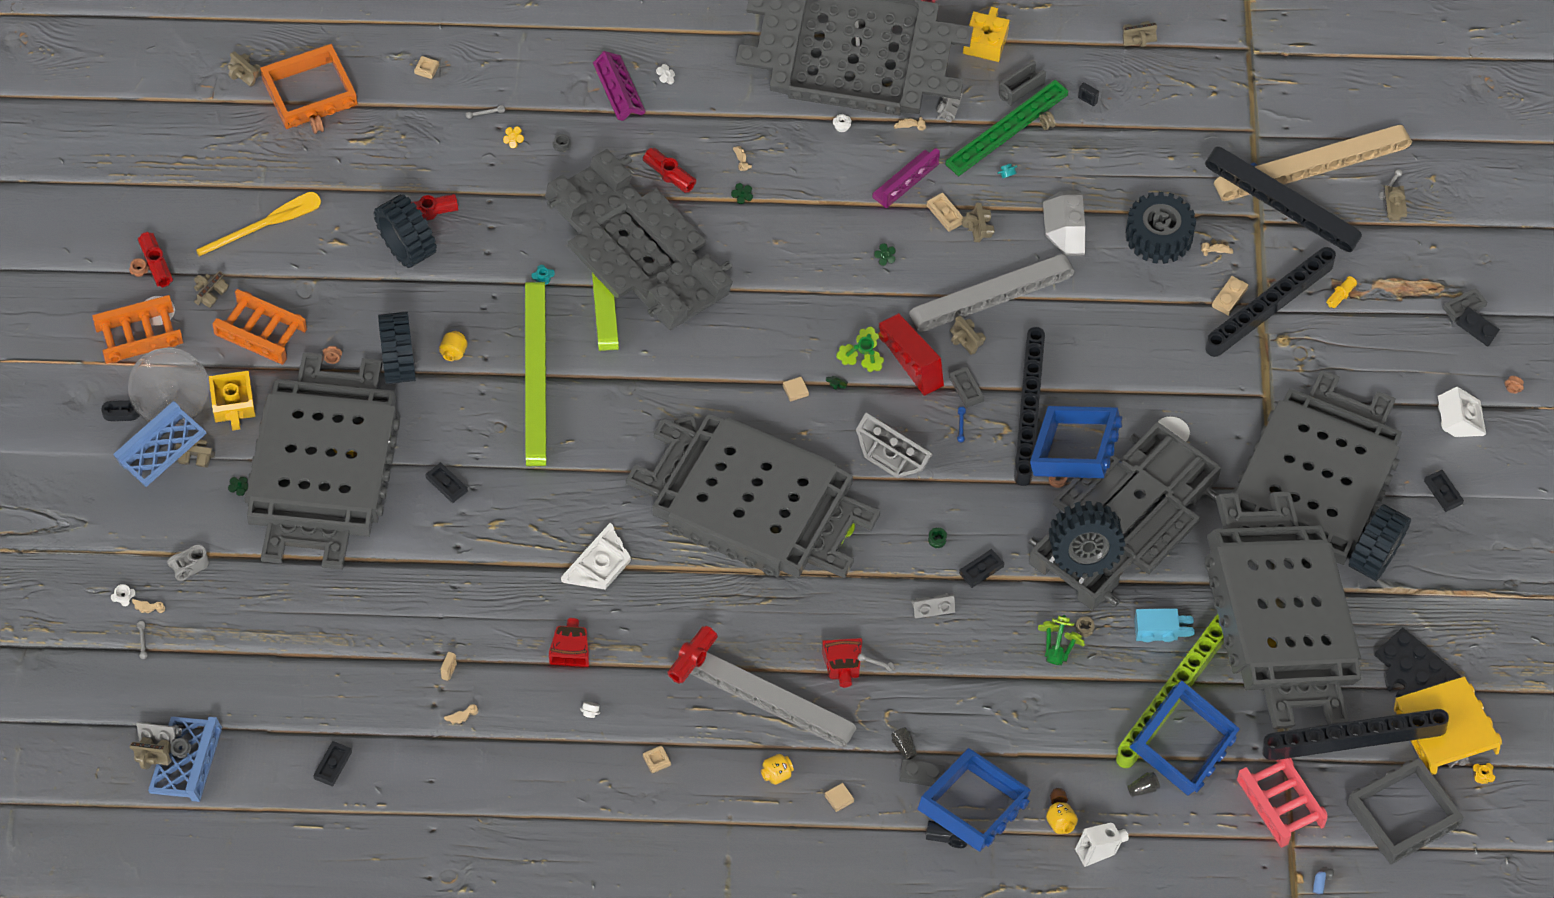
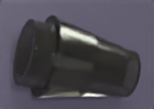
[891,727,917,760]
[1127,772,1160,797]

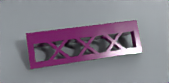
[593,51,646,121]
[872,148,940,209]

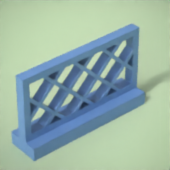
[113,401,207,487]
[148,717,222,802]

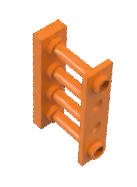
[213,289,307,365]
[92,295,183,364]

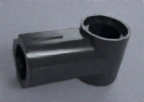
[926,820,967,849]

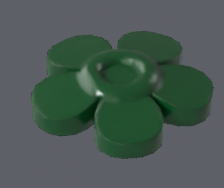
[731,183,753,204]
[874,243,896,266]
[826,376,848,390]
[228,477,248,496]

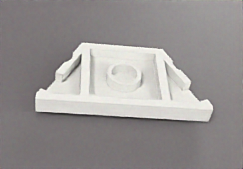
[561,523,631,590]

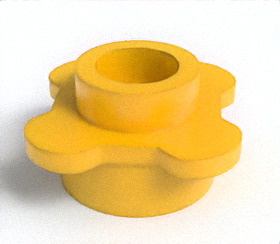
[1473,763,1495,784]

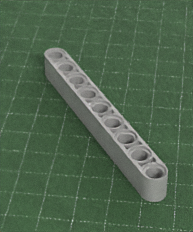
[909,254,1074,332]
[690,652,856,747]

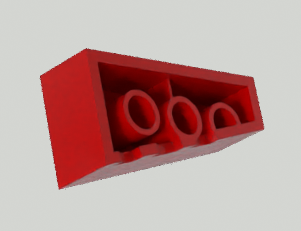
[878,313,944,396]

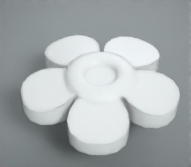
[656,64,675,84]

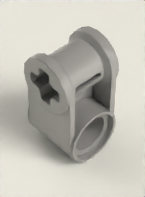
[167,545,209,581]

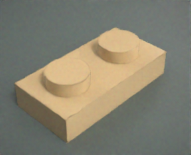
[926,193,964,232]
[1212,276,1249,316]

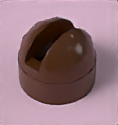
[1050,788,1068,805]

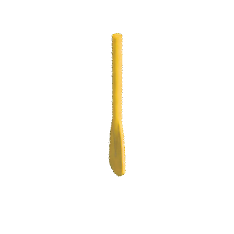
[196,192,321,257]

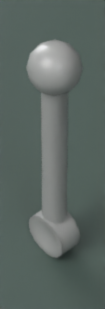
[466,105,505,119]
[1379,169,1402,200]
[137,621,148,659]
[858,653,895,671]

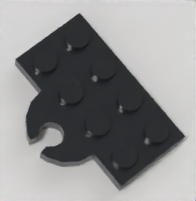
[1374,627,1462,697]

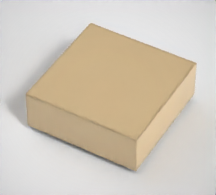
[414,56,439,79]
[783,376,809,402]
[440,652,457,681]
[643,745,671,773]
[825,783,854,812]

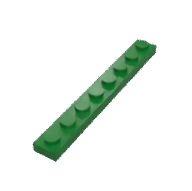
[945,80,1068,177]

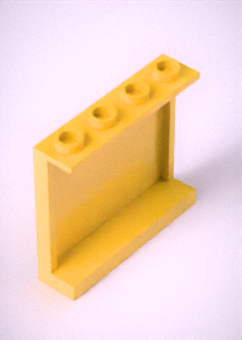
[1394,676,1502,775]

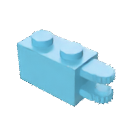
[1134,609,1195,642]

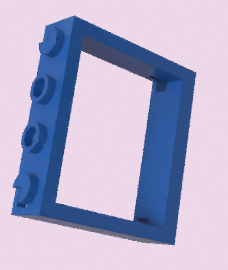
[1030,406,1122,478]
[1129,680,1240,796]
[917,748,1031,852]

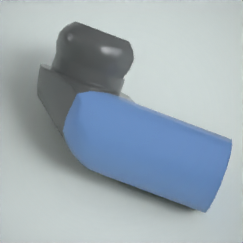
[1313,867,1334,894]

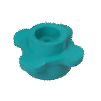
[997,163,1017,178]
[532,265,555,285]

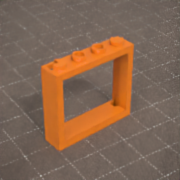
[260,44,357,129]

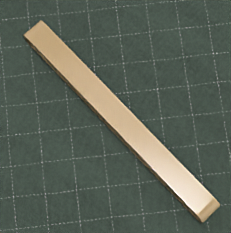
[1214,125,1412,201]

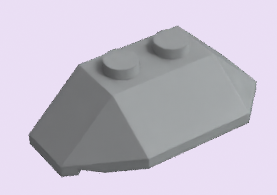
[1043,190,1085,256]
[856,412,933,478]

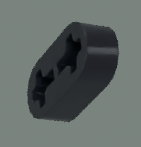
[101,400,141,421]

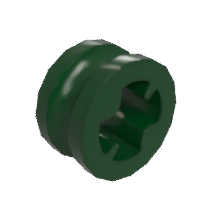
[928,528,947,548]

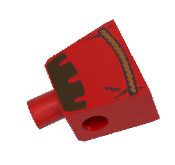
[549,618,589,667]
[822,638,862,688]

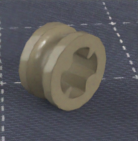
[1039,111,1055,130]
[1076,617,1095,637]

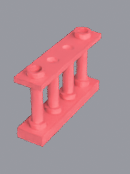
[1237,758,1328,848]

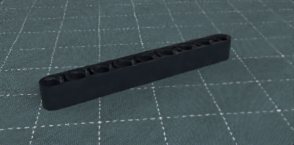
[1205,146,1362,252]
[1205,247,1336,357]
[1014,327,1045,486]
[1262,709,1449,760]

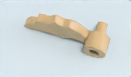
[894,117,926,130]
[733,146,752,171]
[1201,243,1233,256]
[132,599,166,613]
[444,704,478,724]

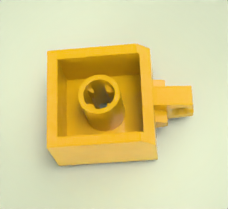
[963,7,1010,62]
[209,371,255,431]

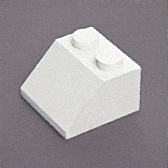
[1438,387,1486,437]

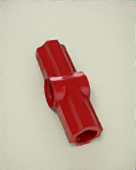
[643,148,696,193]
[411,194,458,220]
[137,232,173,288]
[667,626,718,684]

